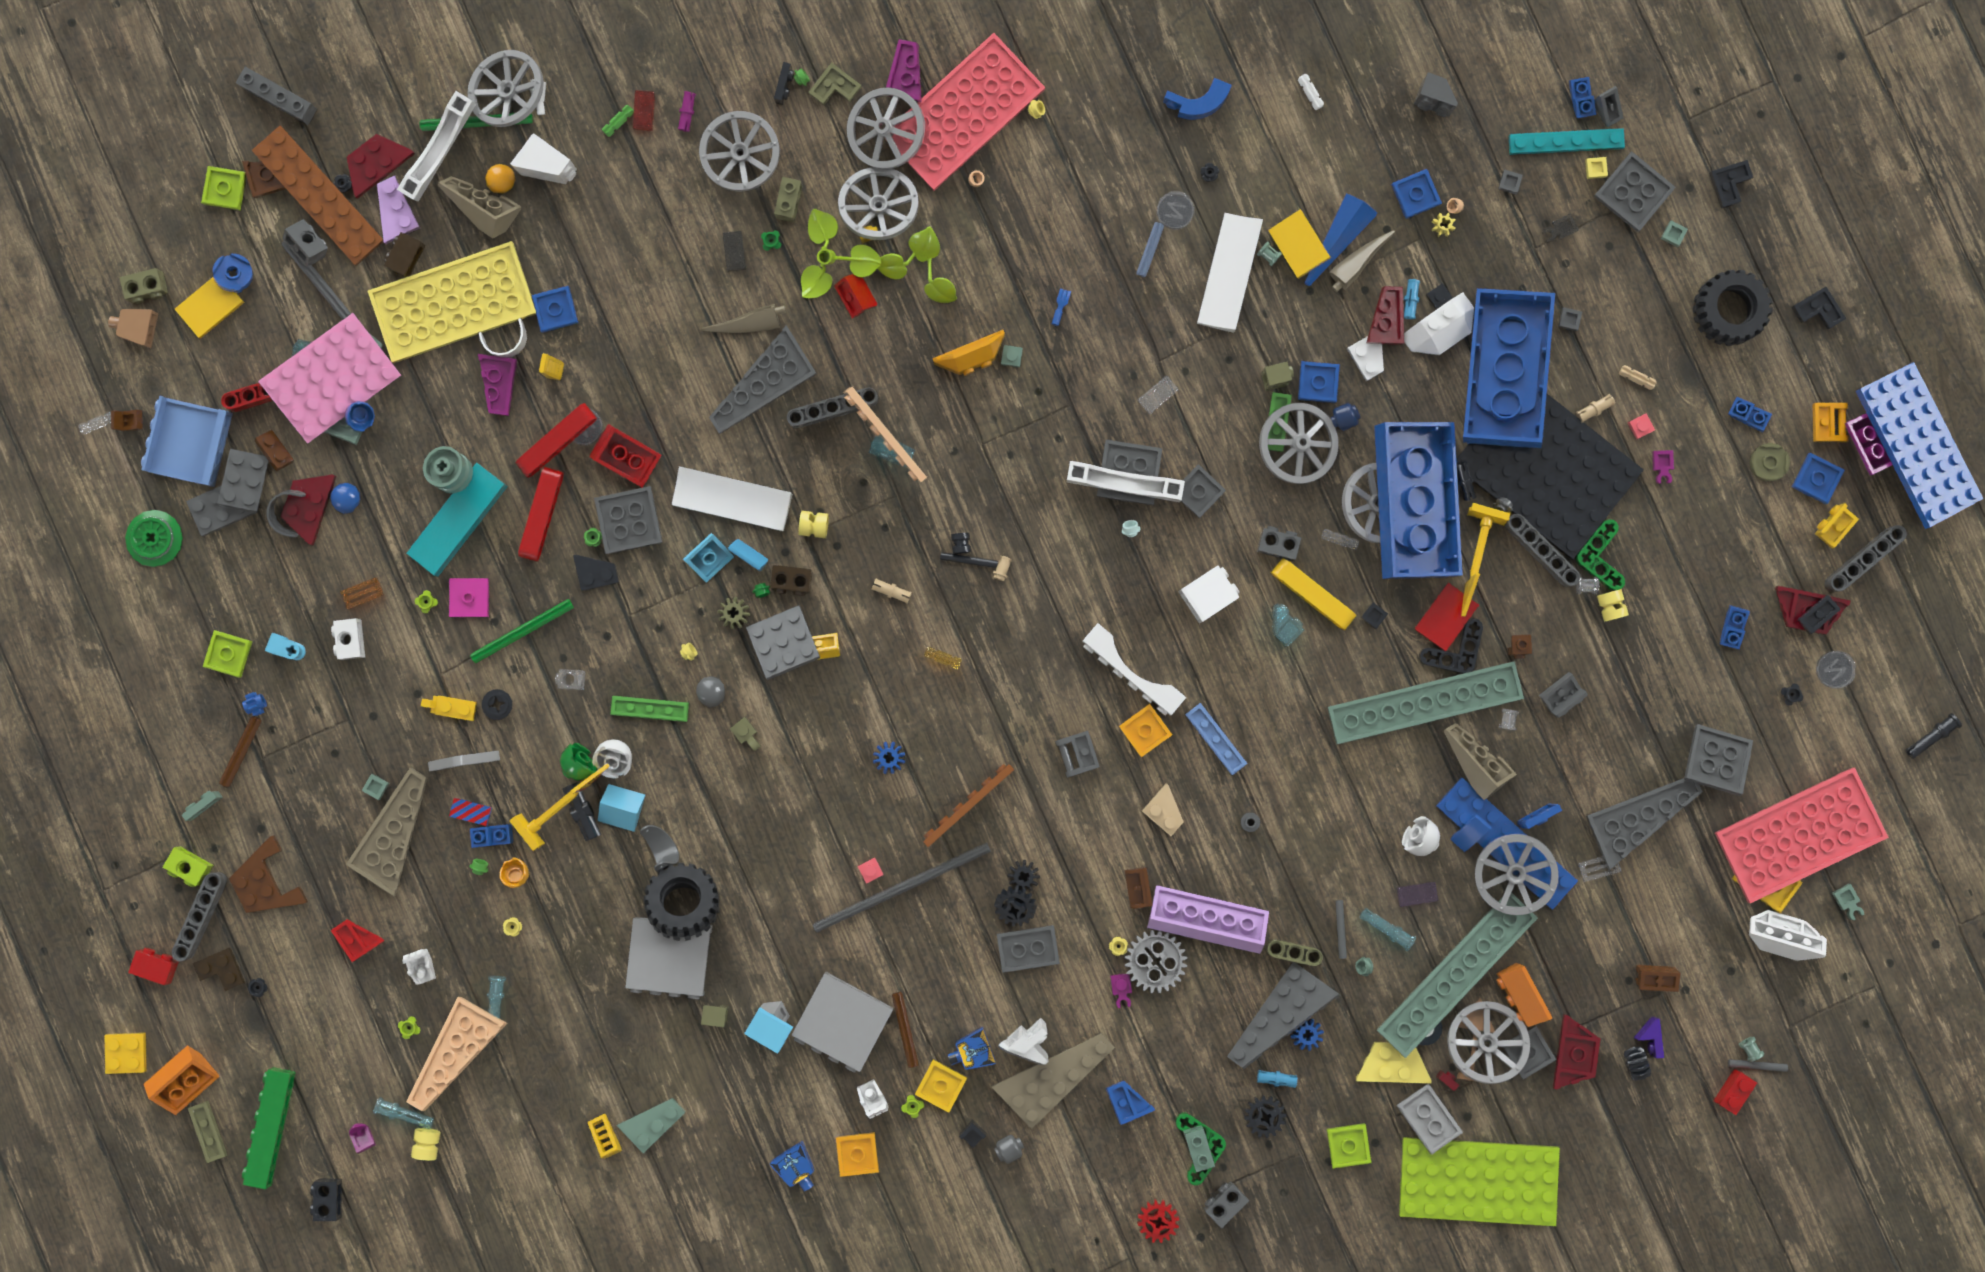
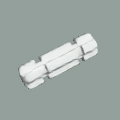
[1298,74,1324,110]

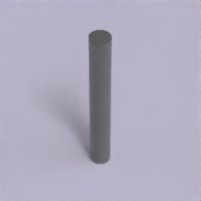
[1335,900,1347,959]
[1728,1059,1788,1072]

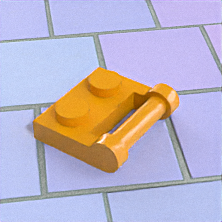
[1813,403,1849,442]

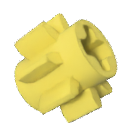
[1432,213,1455,237]

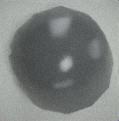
[696,676,725,708]

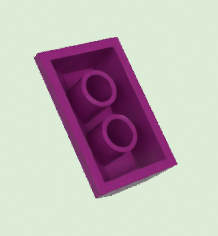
[1845,413,1893,476]

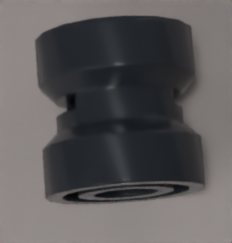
[951,533,971,554]

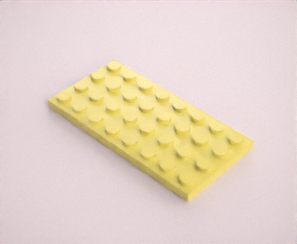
[368,241,536,363]

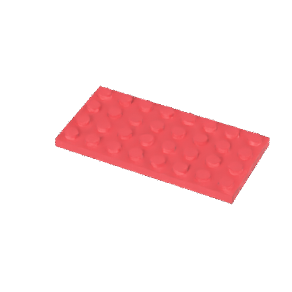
[885,33,1045,191]
[1715,768,1889,903]

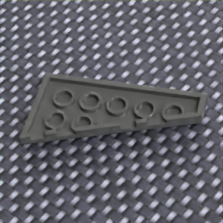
[709,325,817,434]
[1586,778,1702,870]
[1227,962,1341,1069]

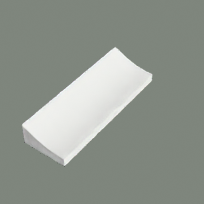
[1197,213,1263,333]
[672,466,793,531]

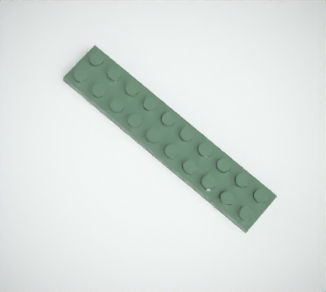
[1327,661,1524,744]
[1377,892,1538,1058]

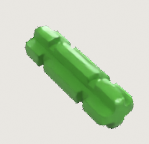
[602,105,634,137]

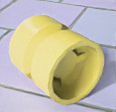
[799,511,829,538]
[1597,589,1629,622]
[411,1128,440,1161]

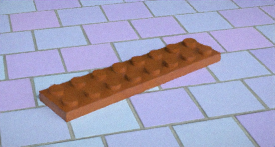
[252,125,384,266]

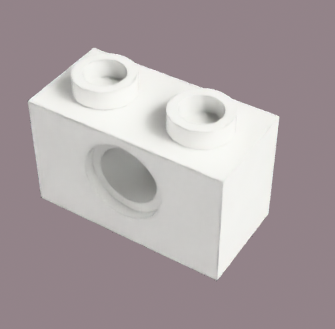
[331,618,365,660]

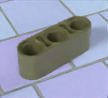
[1266,939,1323,966]

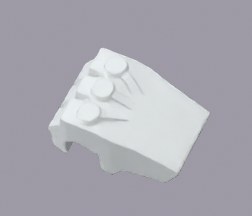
[402,949,436,985]
[857,1079,889,1119]

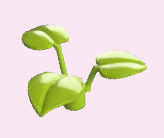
[801,209,882,298]
[877,226,957,303]

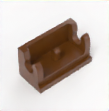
[1125,867,1153,909]
[1635,965,1681,992]

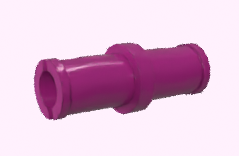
[678,91,696,132]

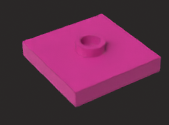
[449,578,489,617]

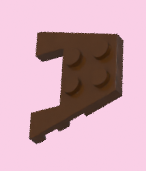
[229,835,308,913]

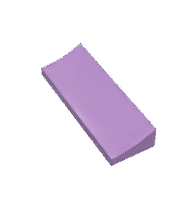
[1147,885,1269,954]

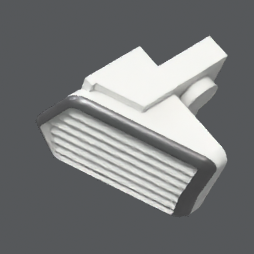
[998,1018,1049,1065]

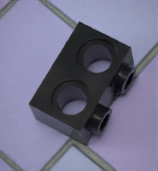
[310,1178,342,1221]

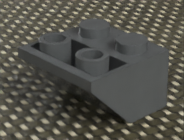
[1414,72,1458,117]

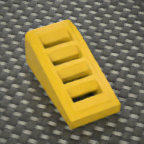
[539,353,564,380]
[588,1114,622,1159]

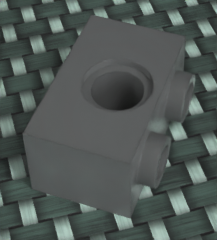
[282,219,328,268]

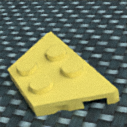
[1356,1042,1431,1083]

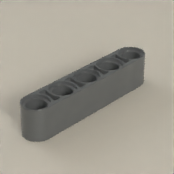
[787,387,878,428]
[1505,514,1580,587]
[1824,525,1907,593]
[172,872,227,961]

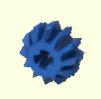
[873,742,905,774]
[1290,1018,1324,1051]

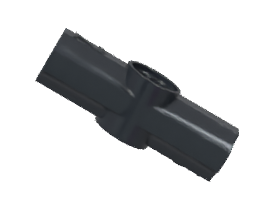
[562,782,602,841]

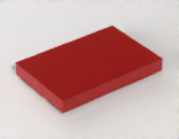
[1414,582,1479,651]

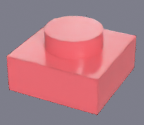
[1628,413,1655,440]
[858,858,884,884]

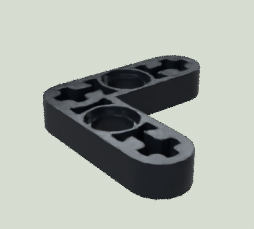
[1419,619,1483,673]

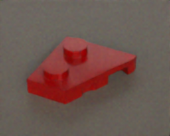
[331,919,385,962]

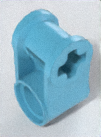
[265,633,306,660]

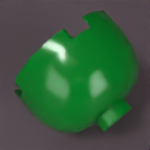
[560,743,598,781]

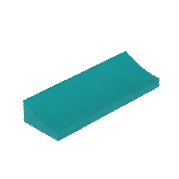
[406,462,508,577]

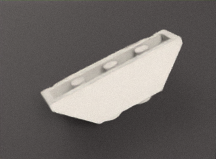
[1404,293,1474,355]
[1749,910,1827,961]

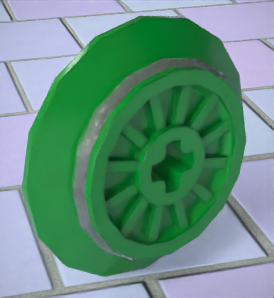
[125,510,183,567]

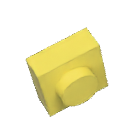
[1585,157,1608,179]

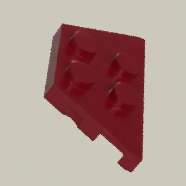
[347,134,415,199]
[281,474,337,546]
[1775,586,1851,635]
[1553,1014,1601,1089]

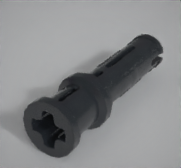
[1905,713,1962,759]

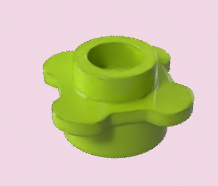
[415,590,438,613]
[398,1016,421,1039]
[901,1095,924,1118]

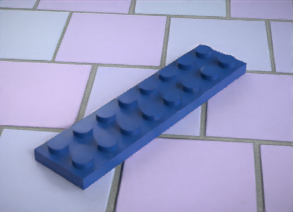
[1436,778,1578,910]

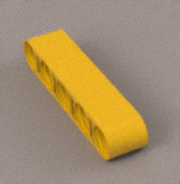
[1271,558,1356,631]

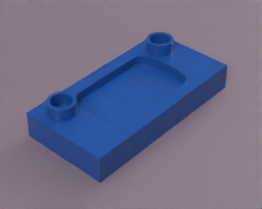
[1463,288,1555,448]
[1374,422,1463,579]

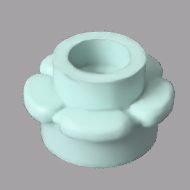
[1122,520,1141,537]

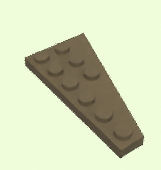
[346,768,428,896]
[991,1033,1115,1129]

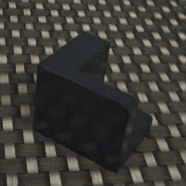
[959,1119,987,1148]

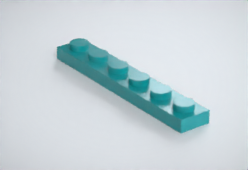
[1508,128,1625,155]

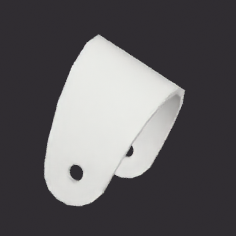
[479,318,527,358]

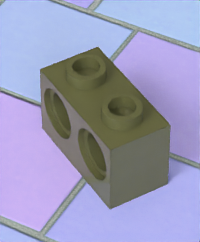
[774,177,803,223]
[119,268,168,304]
[1261,361,1294,391]

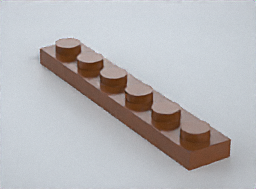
[923,764,1014,847]

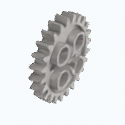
[1124,930,1187,993]

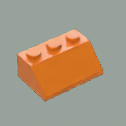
[1496,963,1552,1027]
[144,1045,220,1115]

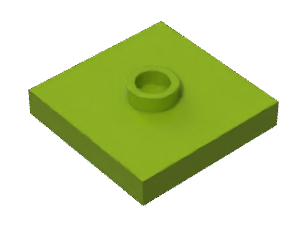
[201,166,247,211]
[203,630,253,678]
[1326,1123,1371,1168]

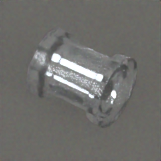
[1576,577,1599,594]
[1499,709,1519,731]

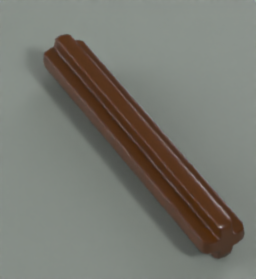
[219,716,262,787]
[892,992,918,1068]

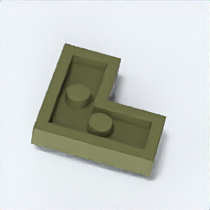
[808,62,862,105]

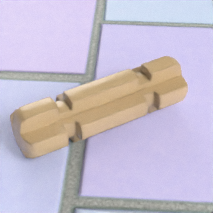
[1619,365,1657,390]

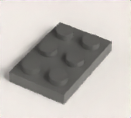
[218,449,269,513]
[186,485,256,537]
[997,925,1060,972]

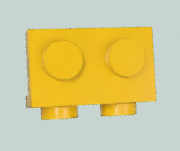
[1815,503,1859,549]

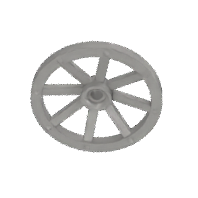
[468,50,544,127]
[847,88,925,169]
[699,111,780,192]
[838,167,918,240]
[1259,403,1338,484]
[1342,463,1381,543]
[1475,834,1559,915]
[1447,1001,1530,1084]

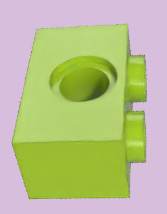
[163,846,214,887]

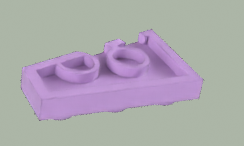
[377,176,420,244]

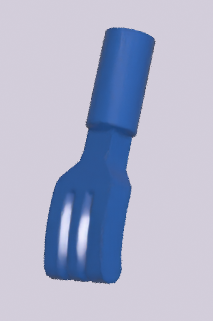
[1051,288,1071,326]

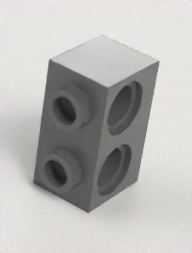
[1257,526,1301,561]
[1204,1181,1249,1228]

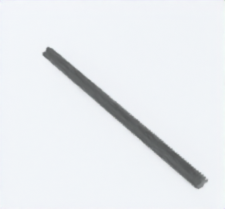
[812,842,991,933]

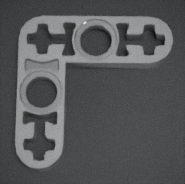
[428,751,500,772]

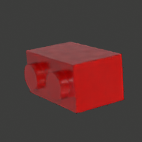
[128,947,179,985]
[1713,1069,1757,1115]

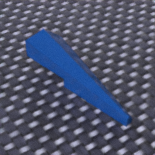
[1304,193,1377,286]

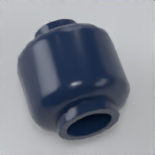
[1331,403,1361,431]

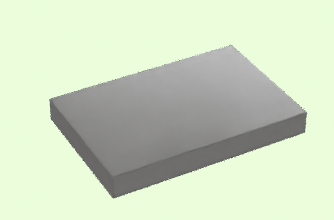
[1396,1083,1463,1155]

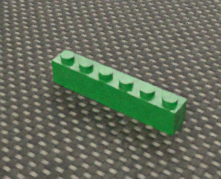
[242,1067,296,1189]

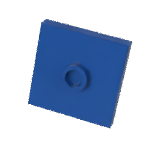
[1391,169,1442,219]
[532,286,579,333]
[1298,361,1340,403]
[1792,453,1845,505]
[1517,803,1562,829]

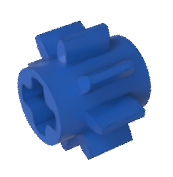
[242,692,267,716]

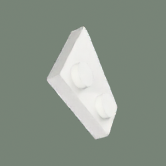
[1347,336,1384,381]

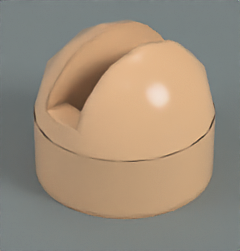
[968,171,984,187]
[1447,198,1464,214]

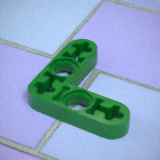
[1576,519,1625,591]
[1176,1112,1226,1185]

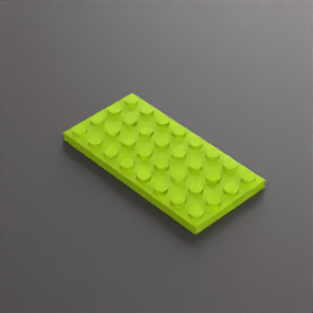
[1399,1137,1560,1226]

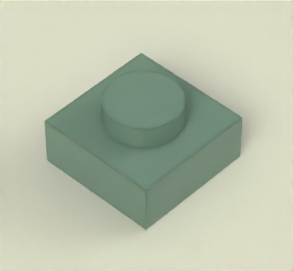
[1661,221,1688,247]
[1001,345,1023,368]
[362,774,390,800]

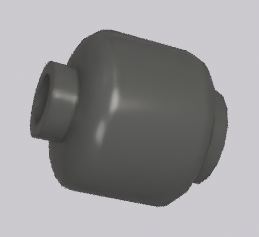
[994,1134,1024,1164]

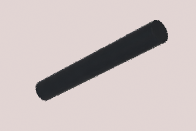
[940,552,998,568]

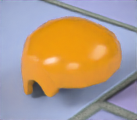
[485,164,515,193]
[500,857,529,888]

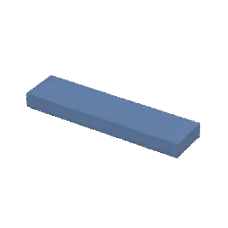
[1185,703,1247,775]

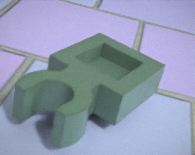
[1832,884,1864,921]

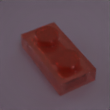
[633,90,655,131]

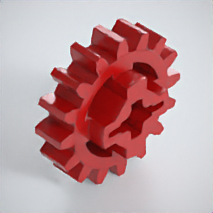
[1137,1199,1179,1243]

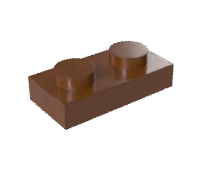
[255,430,294,472]

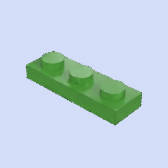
[1268,392,1292,452]

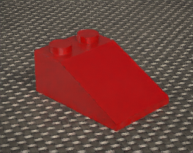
[589,424,662,488]

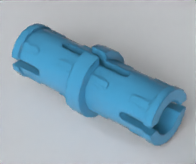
[1404,279,1420,320]
[1257,1070,1297,1088]

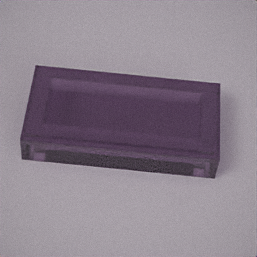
[1396,882,1438,907]

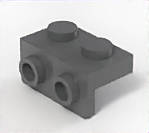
[1539,672,1588,718]

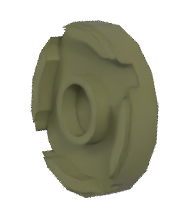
[1750,443,1790,482]

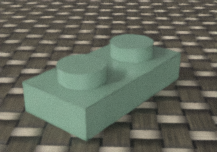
[182,791,223,821]

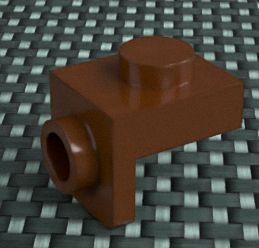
[111,410,143,431]
[1507,635,1532,659]

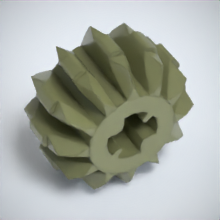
[717,597,751,630]

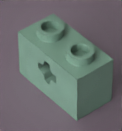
[1183,1125,1215,1172]

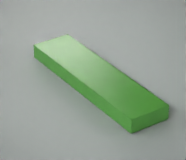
[610,696,689,722]

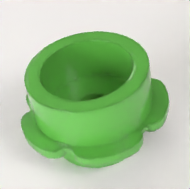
[793,68,810,86]
[584,528,602,547]
[469,859,488,875]

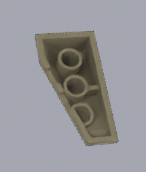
[438,176,521,238]
[1444,723,1517,800]

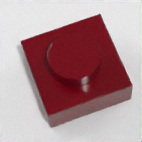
[1436,1070,1459,1091]

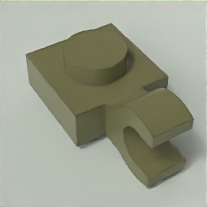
[730,717,761,751]

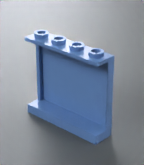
[141,396,233,487]

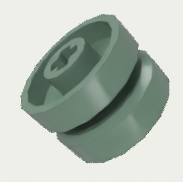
[423,446,473,493]

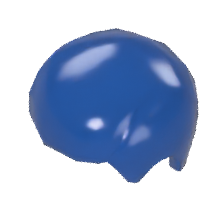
[345,401,375,432]
[330,483,360,514]

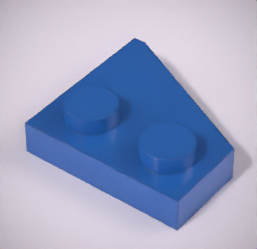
[1106,1081,1155,1125]

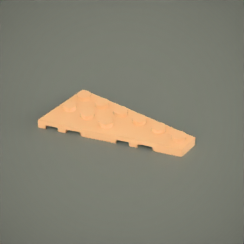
[843,387,927,482]
[406,997,507,1111]

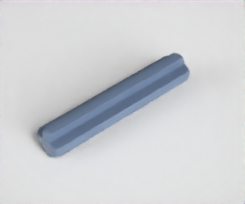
[1137,222,1164,277]

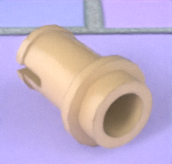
[993,556,1012,581]

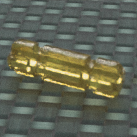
[924,647,962,669]

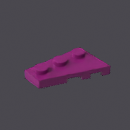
[886,39,921,102]
[478,354,517,416]

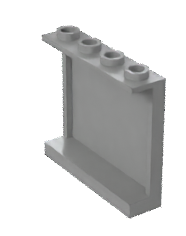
[626,917,712,999]
[792,972,894,1072]

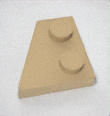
[1142,783,1183,836]

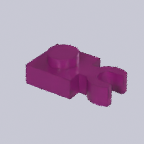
[1652,450,1674,484]
[1110,973,1132,1008]

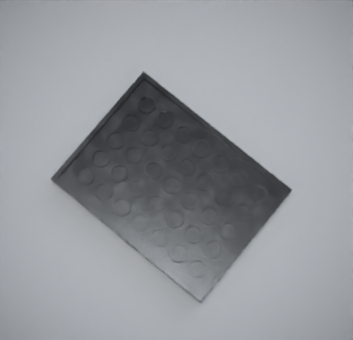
[1456,394,1644,560]

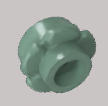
[1355,957,1373,976]

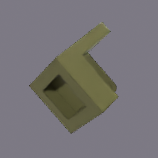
[701,1005,729,1027]

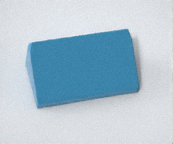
[728,539,768,571]

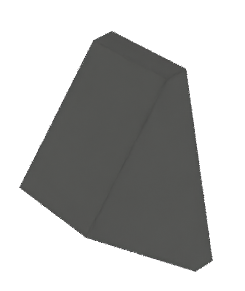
[1594,86,1624,127]

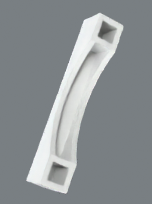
[397,91,477,201]
[1067,461,1185,502]
[1082,623,1186,716]

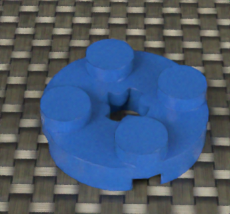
[213,254,253,293]

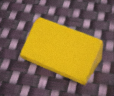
[812,633,840,660]

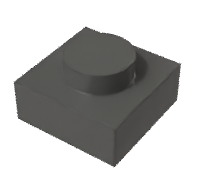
[1498,170,1523,194]
[1558,307,1582,331]

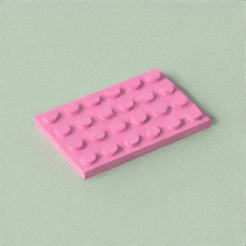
[258,313,401,444]

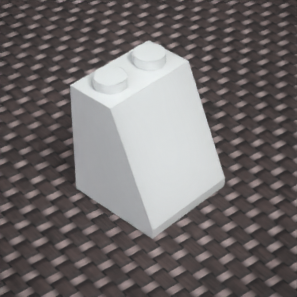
[510,133,577,184]
[1179,566,1240,624]

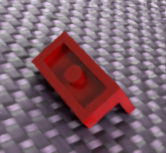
[834,274,877,318]

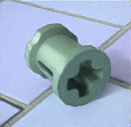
[1257,241,1282,266]
[1739,1037,1764,1062]

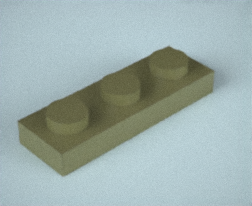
[188,1101,227,1163]

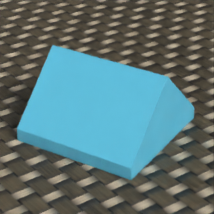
[683,533,734,582]
[598,784,646,832]
[744,1008,793,1054]

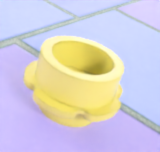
[1028,100,1045,119]
[680,643,698,661]
[503,917,522,937]
[1109,937,1128,956]

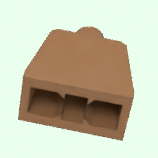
[108,309,158,349]

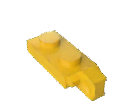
[421,696,477,721]

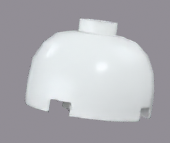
[592,739,632,778]
[1402,816,1440,856]

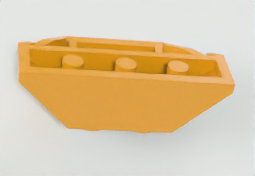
[933,330,1005,376]

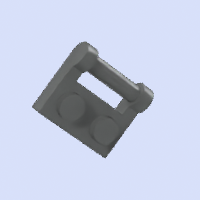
[1055,731,1100,778]

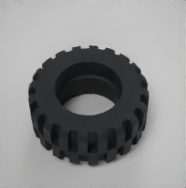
[1693,269,1773,346]
[644,863,720,941]

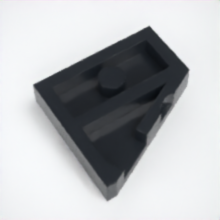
[573,555,620,591]

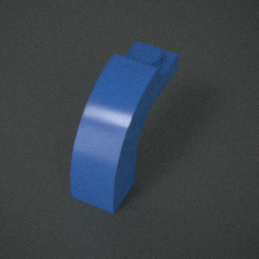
[1163,78,1232,120]

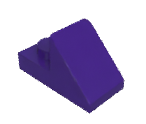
[1634,1017,1664,1059]

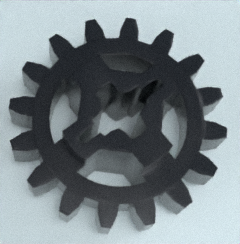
[994,886,1037,926]
[1244,1095,1286,1138]

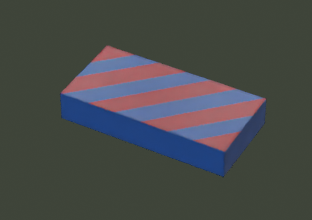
[449,798,492,826]

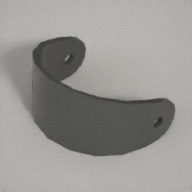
[267,490,306,537]
[640,825,679,872]

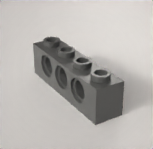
[236,67,317,125]

